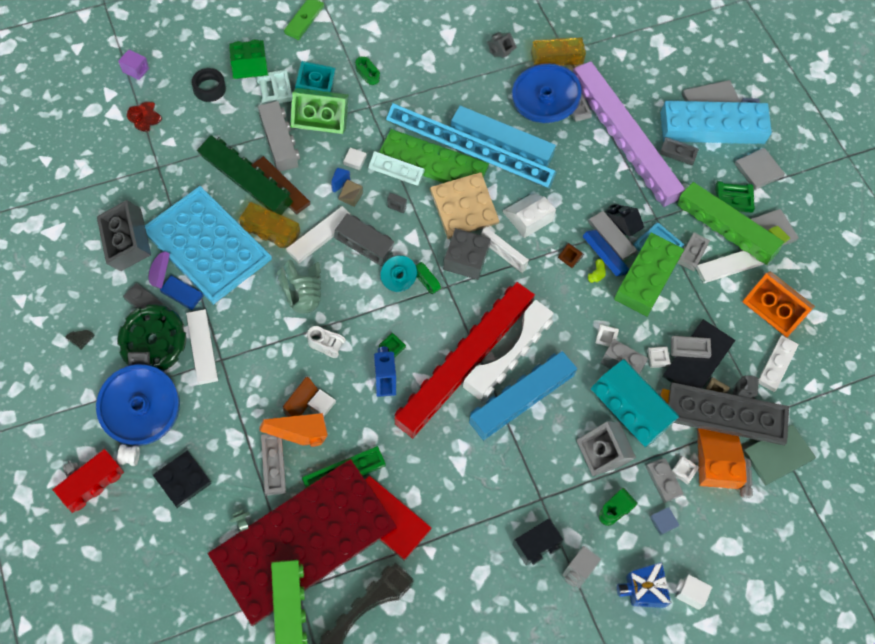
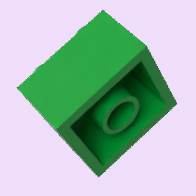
[229,39,268,79]

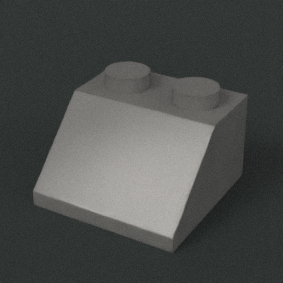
[577,421,636,476]

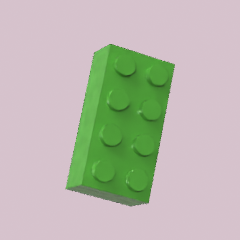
[614,232,684,317]

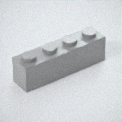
[258,101,300,172]

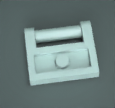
[257,70,292,105]

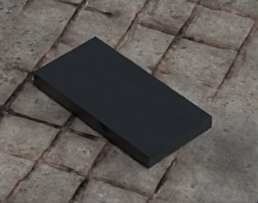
[662,319,736,388]

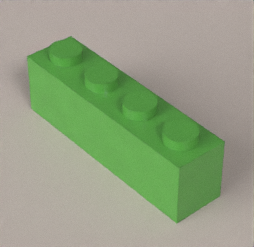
[271,560,307,644]

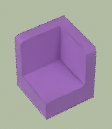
[119,50,149,80]

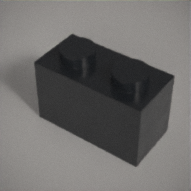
[512,518,563,566]

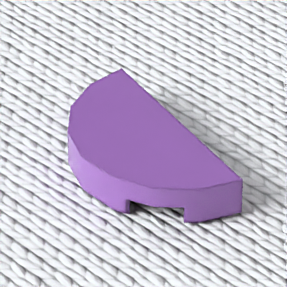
[148,251,170,289]

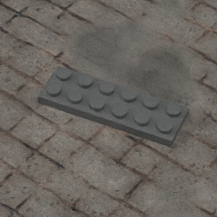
[668,383,789,446]

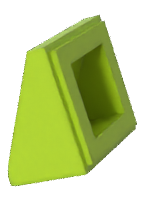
[768,226,790,244]

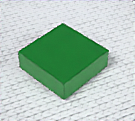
[379,333,406,358]

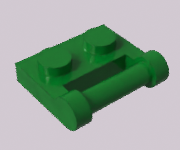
[715,181,755,213]

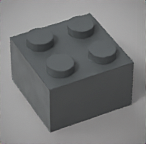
[443,228,491,280]

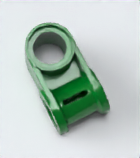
[599,488,638,526]

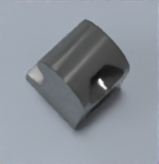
[733,375,759,399]

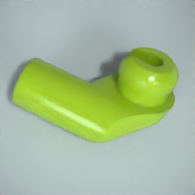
[588,259,606,283]

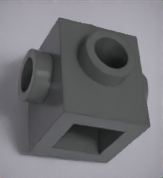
[487,32,517,58]

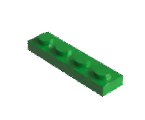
[302,446,386,488]

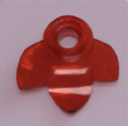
[127,102,162,132]

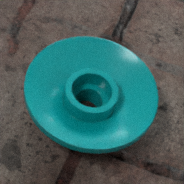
[380,256,417,292]

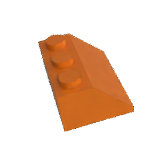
[742,271,815,337]

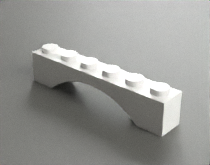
[463,300,554,401]

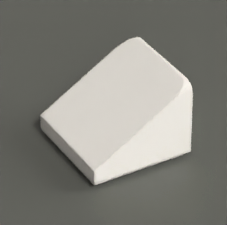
[595,324,619,347]

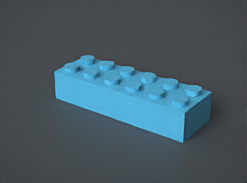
[660,101,772,144]

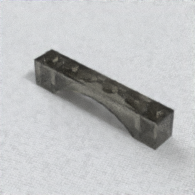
[319,562,414,644]

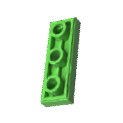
[284,0,324,40]

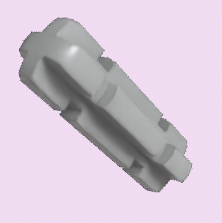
[740,459,753,498]

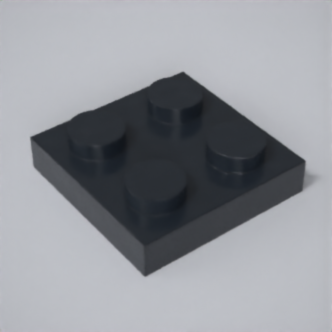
[153,450,212,508]

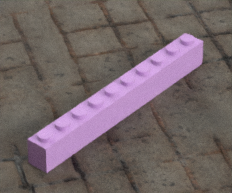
[573,61,685,207]

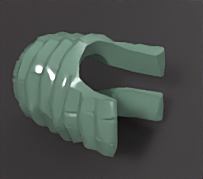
[276,260,321,314]

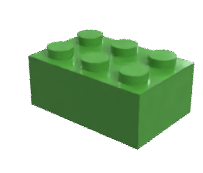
[291,88,349,134]

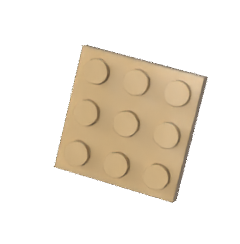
[430,172,500,239]

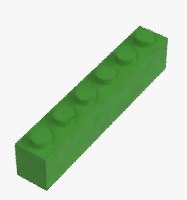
[677,182,784,265]

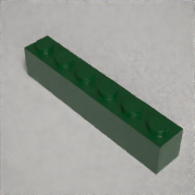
[197,135,293,218]

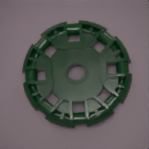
[117,304,187,371]

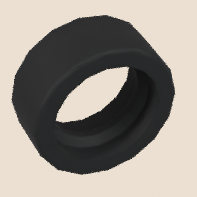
[191,68,226,102]

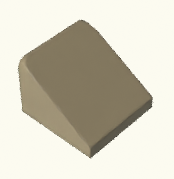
[706,377,730,394]

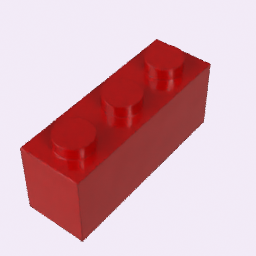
[52,449,124,513]

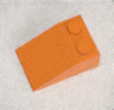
[697,428,747,489]

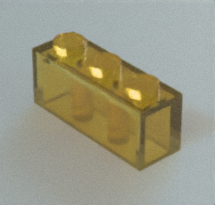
[531,37,586,66]
[239,202,300,248]

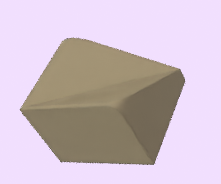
[338,180,363,207]

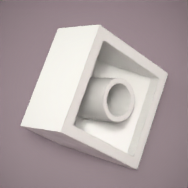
[503,194,556,238]

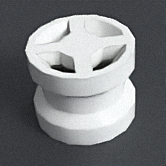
[117,444,140,466]

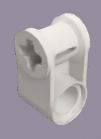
[307,326,346,358]

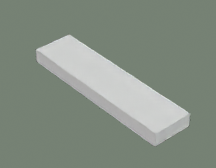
[286,206,352,264]
[696,251,764,283]
[186,309,218,385]

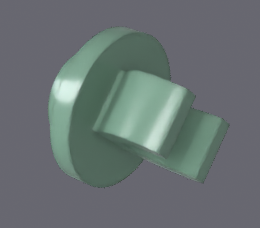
[229,509,250,531]

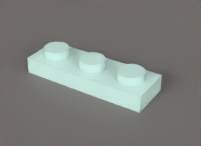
[368,151,425,186]

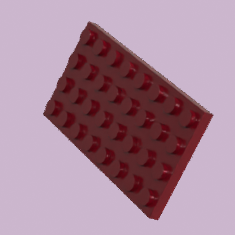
[207,459,397,627]

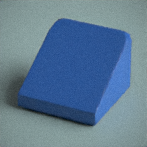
[331,168,350,193]

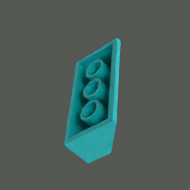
[590,359,680,447]

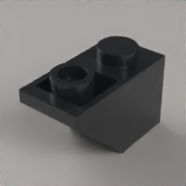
[605,204,645,236]

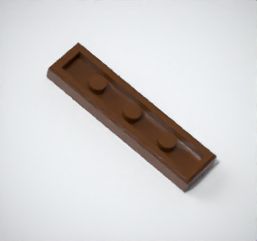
[251,156,310,215]

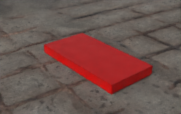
[365,476,432,561]

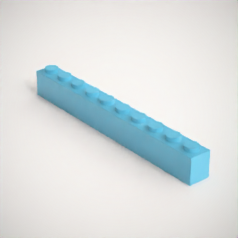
[386,103,557,189]

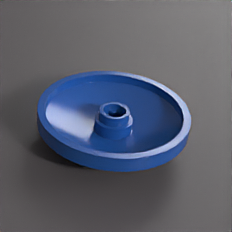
[512,64,581,123]
[96,365,180,446]

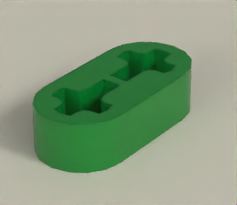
[355,56,380,85]
[416,262,441,294]

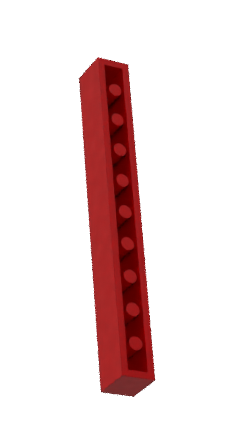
[394,282,535,439]

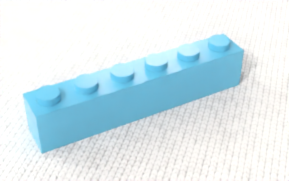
[451,106,556,167]

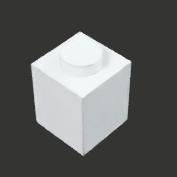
[675,575,712,610]

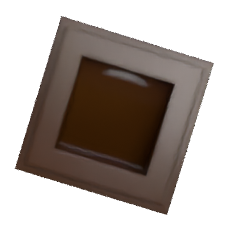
[557,243,585,268]

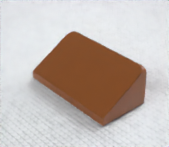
[283,377,319,417]

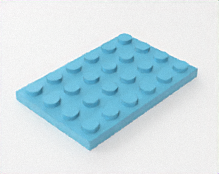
[145,186,272,305]

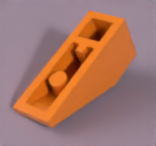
[259,413,328,447]

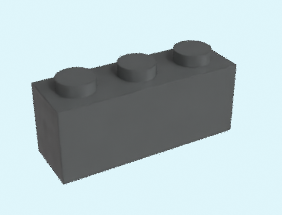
[334,213,394,266]

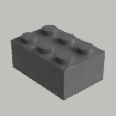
[97,200,151,271]

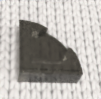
[65,330,95,350]

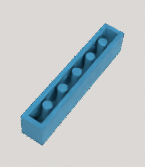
[469,351,577,441]

